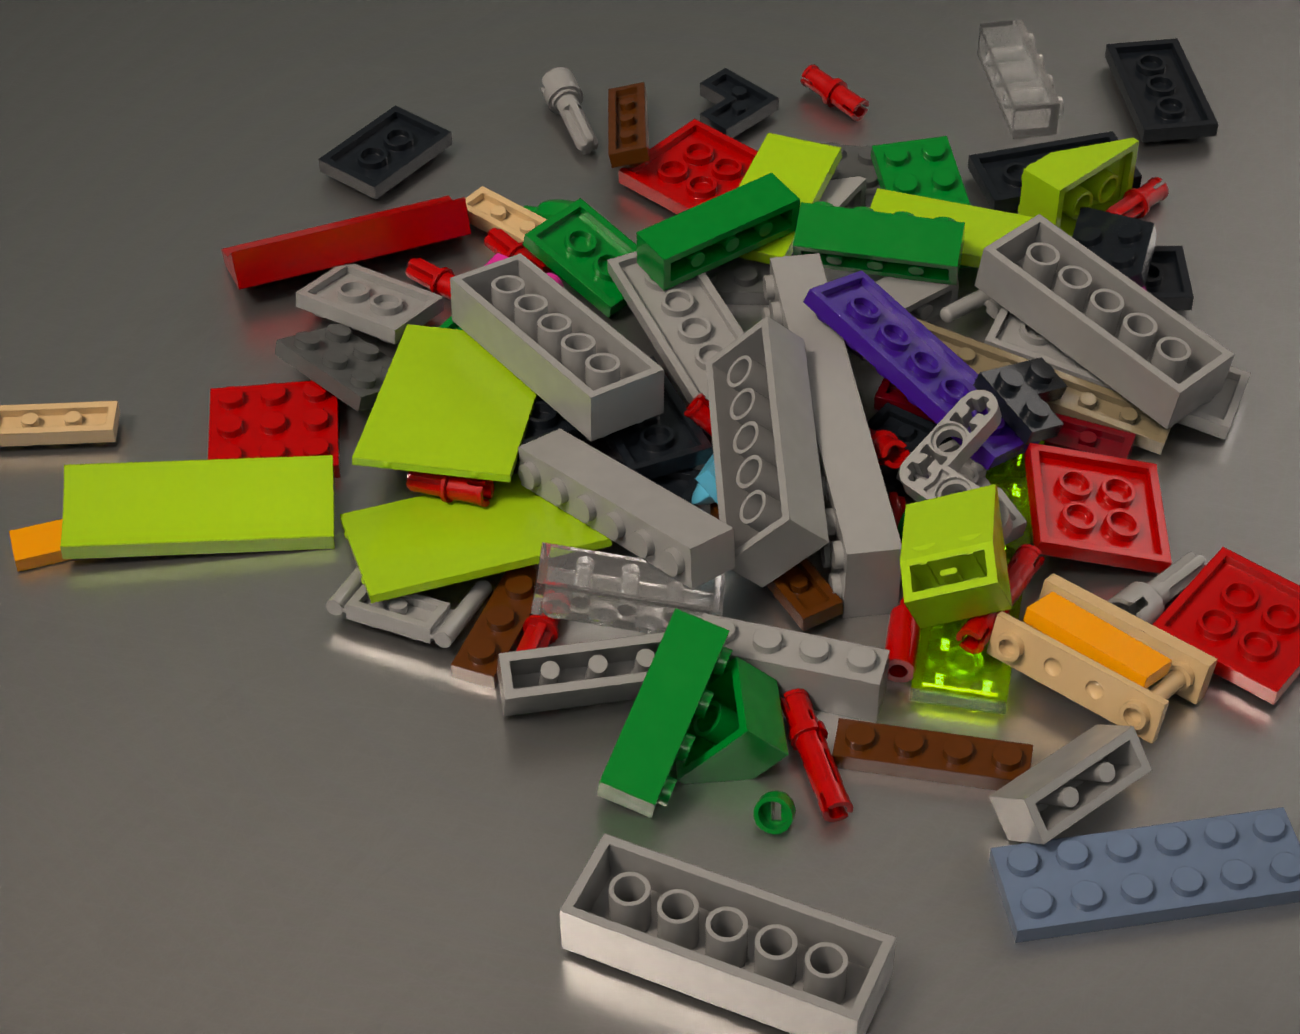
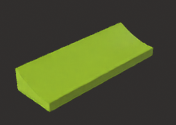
[60,455,335,559]

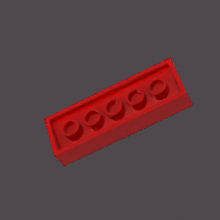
[221,195,471,290]

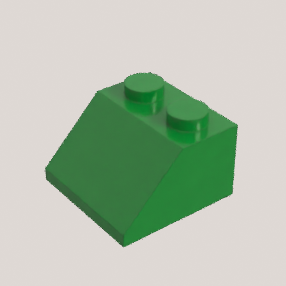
[675,656,789,784]

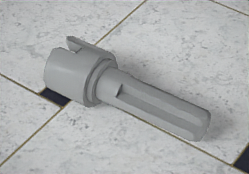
[540,67,598,155]
[1108,552,1206,624]

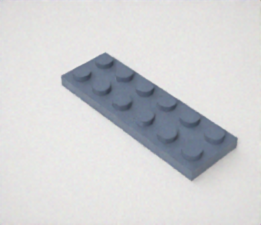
[989,807,1300,943]

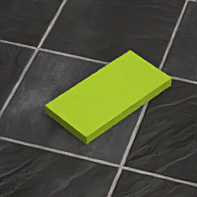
[739,133,842,264]
[870,188,1033,268]

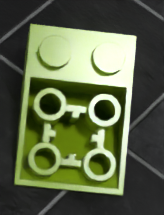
[900,484,1013,629]

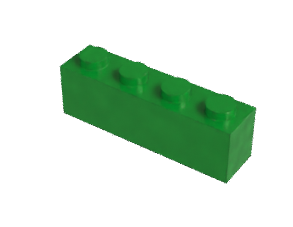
[636,173,800,291]
[793,201,965,286]
[597,608,733,818]

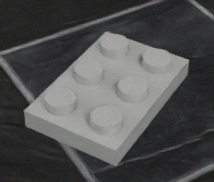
[296,263,444,344]

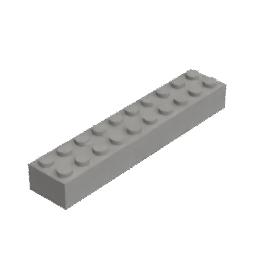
[762,253,902,619]

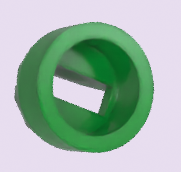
[753,790,796,834]

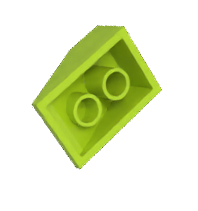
[1018,138,1139,237]

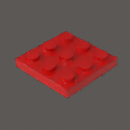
[618,119,758,214]
[208,380,341,478]
[1024,443,1172,574]
[1152,547,1300,705]

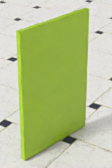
[352,324,538,483]
[339,473,612,603]

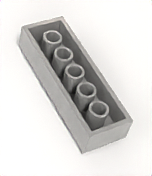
[974,214,1235,429]
[450,253,664,441]
[706,316,829,588]
[559,833,896,1034]

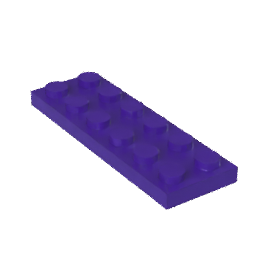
[803,270,1040,470]

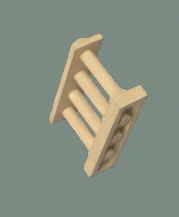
[986,573,1218,744]

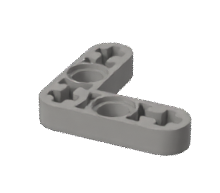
[899,390,1013,540]

